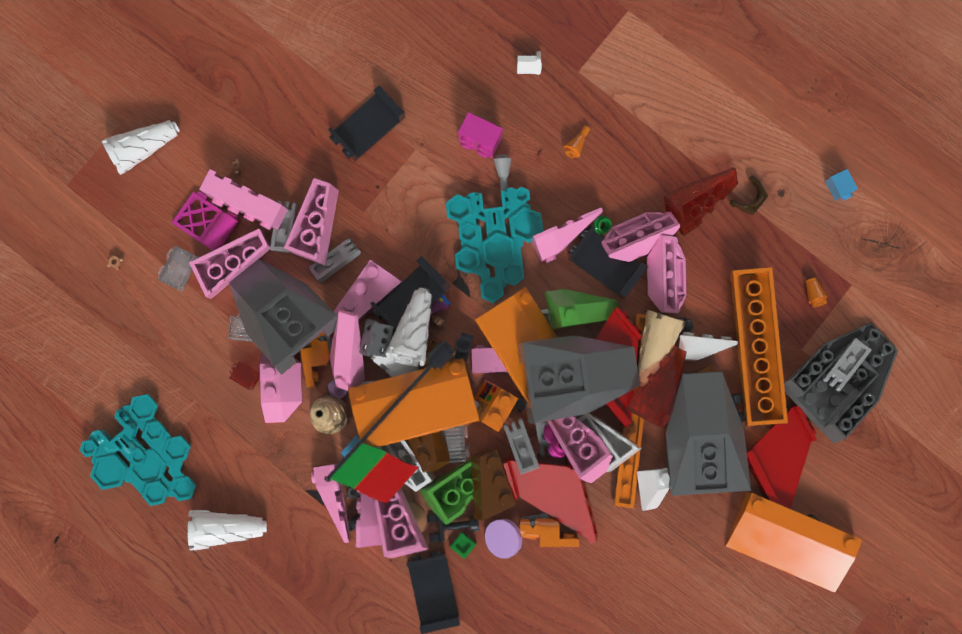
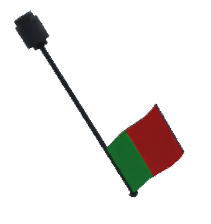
[324,340,455,503]

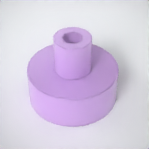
[328,379,348,398]

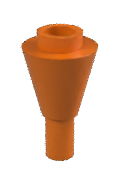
[564,126,590,158]

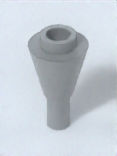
[493,154,512,190]

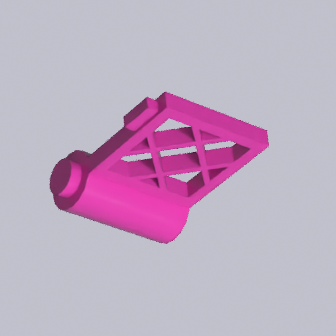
[171,191,239,251]

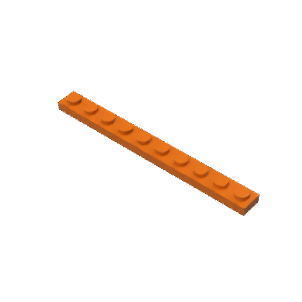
[614,313,647,509]

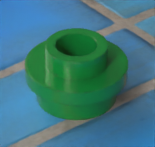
[593,215,612,235]

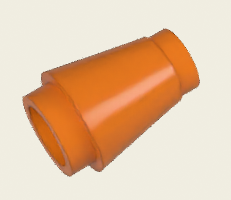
[805,278,827,307]

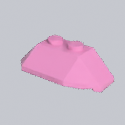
[601,212,680,262]
[647,235,687,314]
[260,353,303,423]

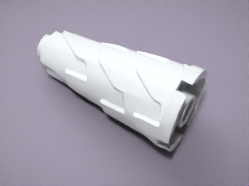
[101,120,180,175]
[386,288,432,367]
[188,510,267,550]

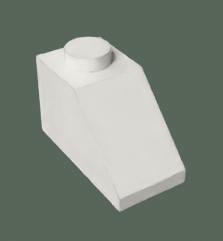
[637,468,670,511]

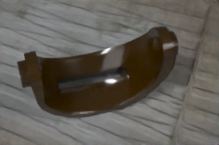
[729,176,768,215]

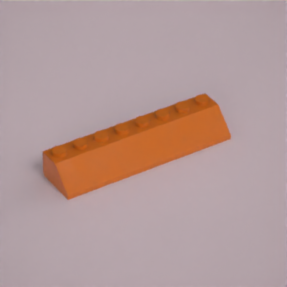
[730,267,788,426]

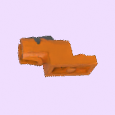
[301,332,332,388]
[519,513,579,547]

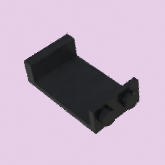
[328,85,405,161]
[568,226,648,299]
[370,256,451,333]
[406,550,460,634]

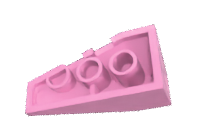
[532,208,603,263]
[329,310,365,391]
[547,416,612,483]
[311,463,351,543]
[356,491,382,548]

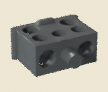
[359,319,394,357]

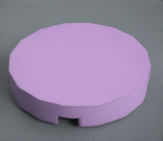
[485,518,522,558]

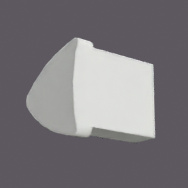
[517,51,542,75]

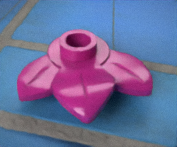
[544,425,566,458]

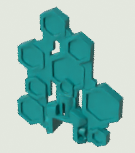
[446,187,544,303]
[79,394,197,506]

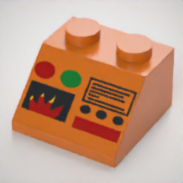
[474,380,519,432]

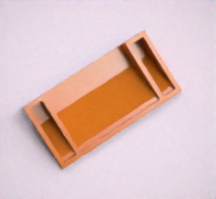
[475,287,558,403]
[348,359,479,448]
[725,492,862,592]

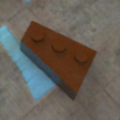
[407,431,450,473]
[471,449,516,521]

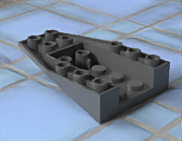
[229,259,338,375]
[784,322,898,443]
[517,336,640,423]
[665,371,751,496]

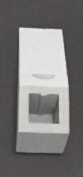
[675,332,738,361]

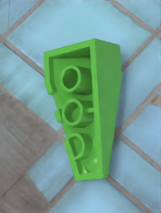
[545,289,620,330]
[420,449,487,525]

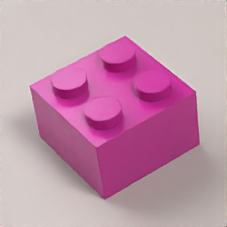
[458,112,503,158]

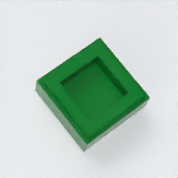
[449,531,477,559]

